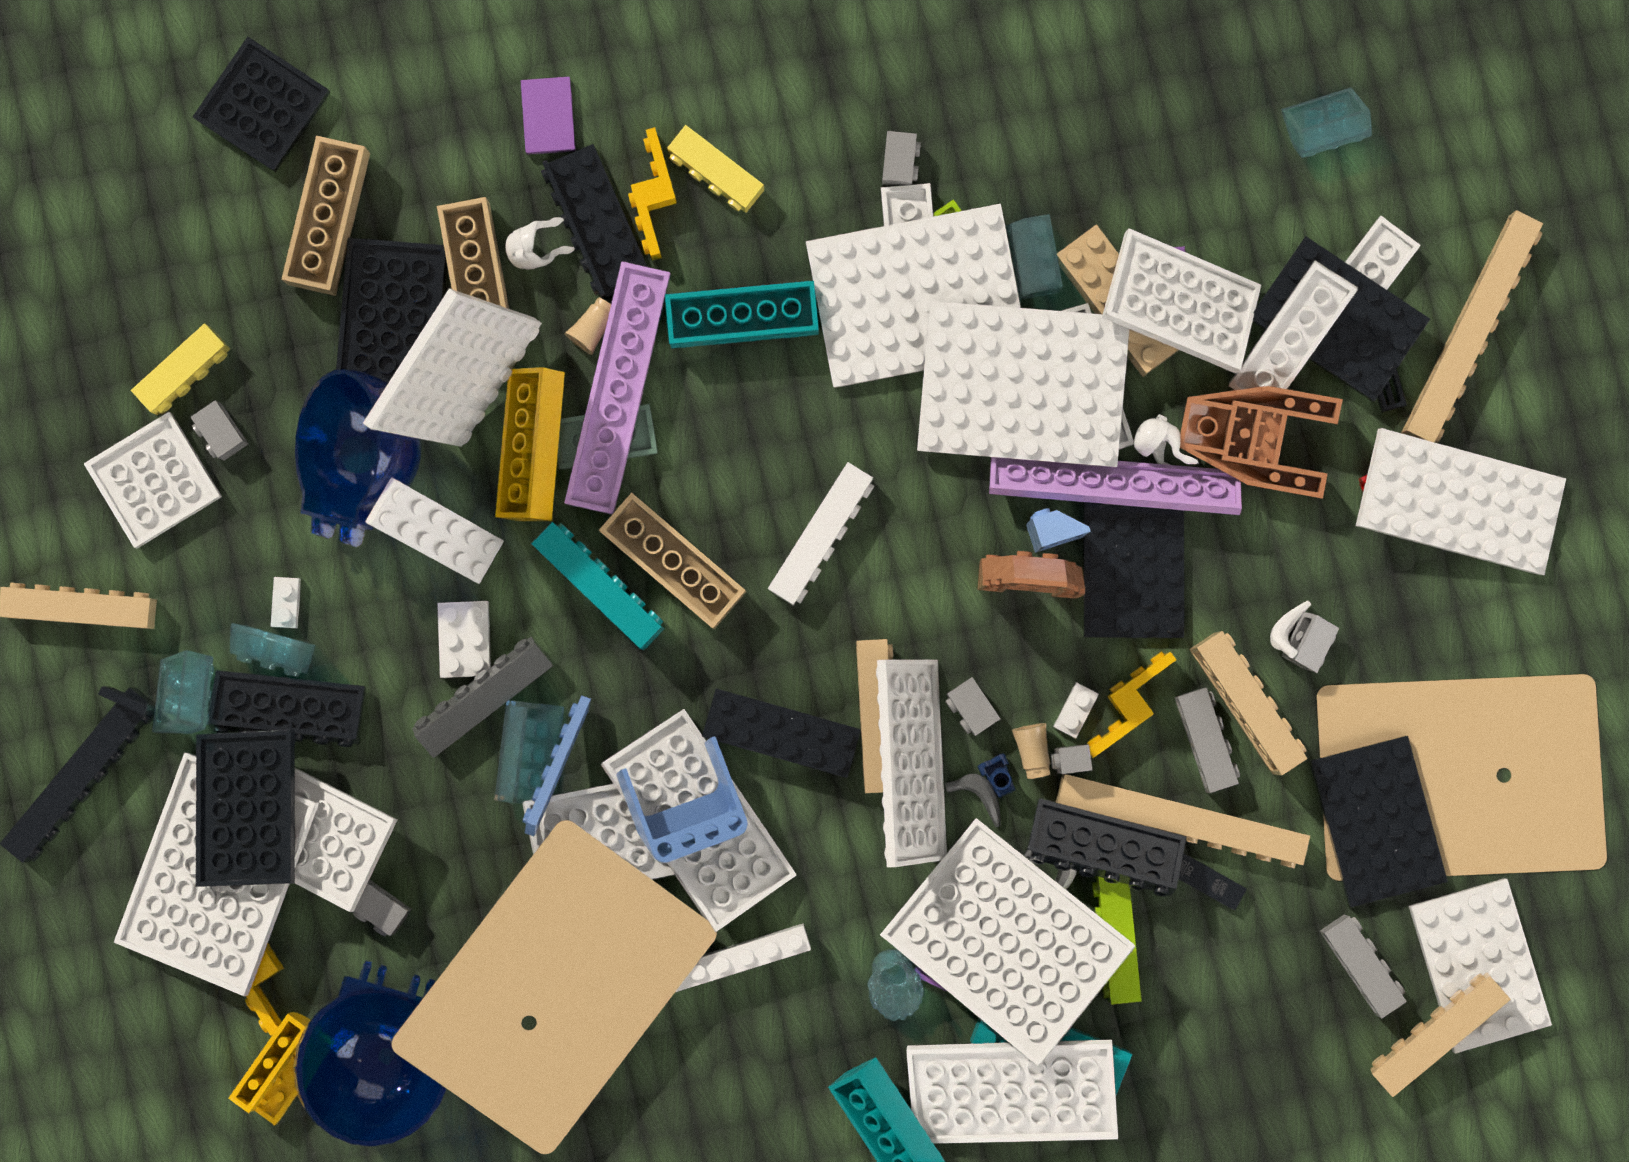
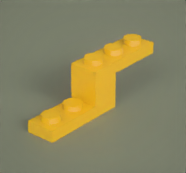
[628,127,677,261]
[1087,651,1176,758]
[245,943,284,1036]

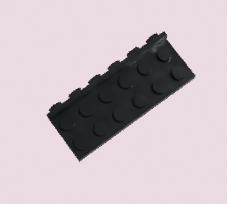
[541,144,647,300]
[206,670,366,747]
[1024,798,1186,897]

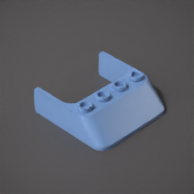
[616,736,748,863]

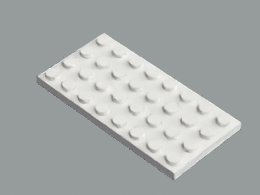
[1356,428,1566,575]
[876,660,947,867]
[601,709,796,932]
[907,1040,1118,1143]

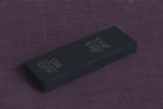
[1179,853,1247,910]

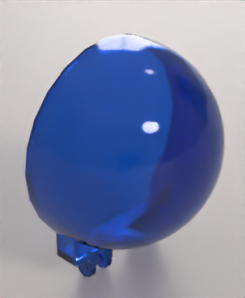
[295,369,422,547]
[293,961,447,1147]

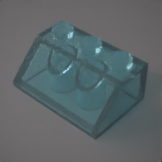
[1281,88,1372,158]
[1005,214,1063,299]
[230,623,315,677]
[152,650,214,734]

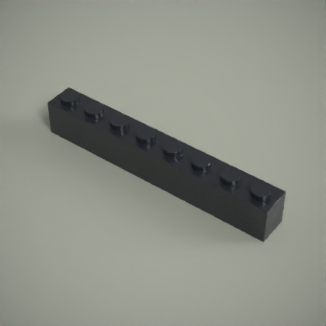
[0,687,159,863]

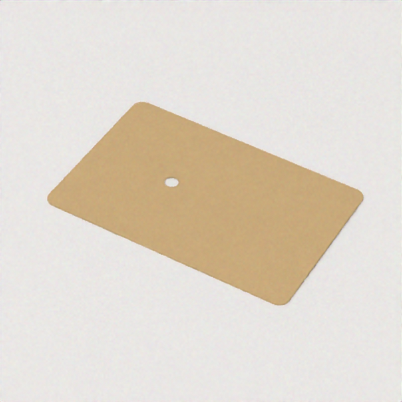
[1317,674,1607,881]
[392,820,717,1154]

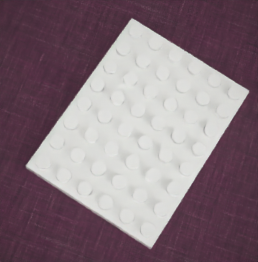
[806,204,1020,388]
[363,288,542,447]
[917,301,1129,467]
[114,752,319,996]
[880,818,1135,1067]

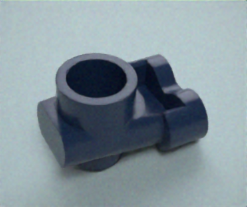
[977,754,1015,798]

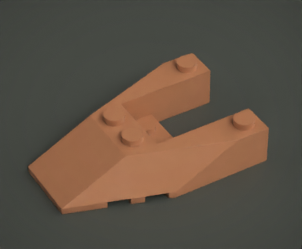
[1180,386,1343,499]
[978,551,1085,599]

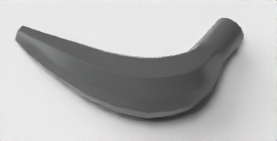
[945,774,1001,827]

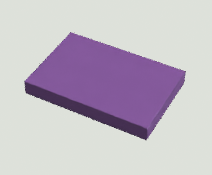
[521,77,576,155]

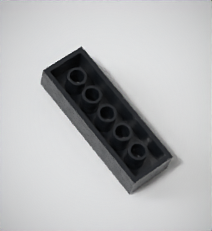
[702,688,861,778]

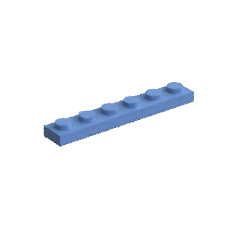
[522,695,591,837]

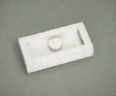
[271,577,301,628]
[1053,683,1099,738]

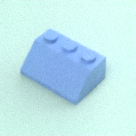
[1026,508,1090,553]

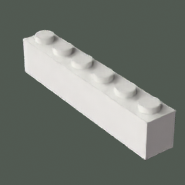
[768,462,874,606]
[676,923,811,992]

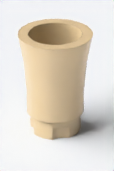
[565,297,611,355]
[1012,723,1050,779]

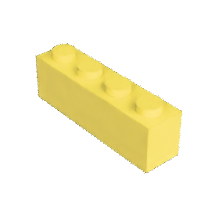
[667,125,764,213]
[131,323,230,415]

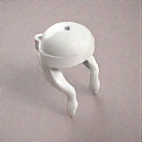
[506,217,575,270]
[1134,414,1198,465]

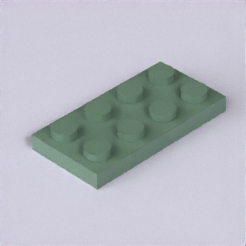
[557,404,658,470]

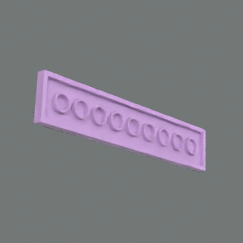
[564,262,671,515]
[989,457,1242,515]

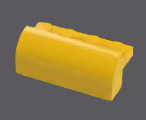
[228,1012,336,1125]

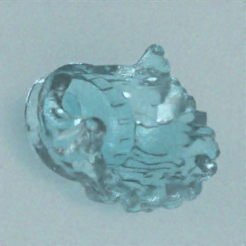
[867,949,924,1021]

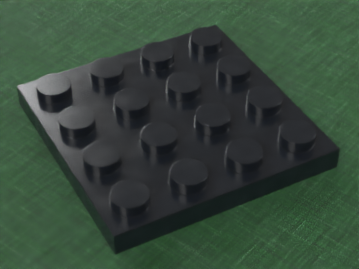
[192,36,330,173]

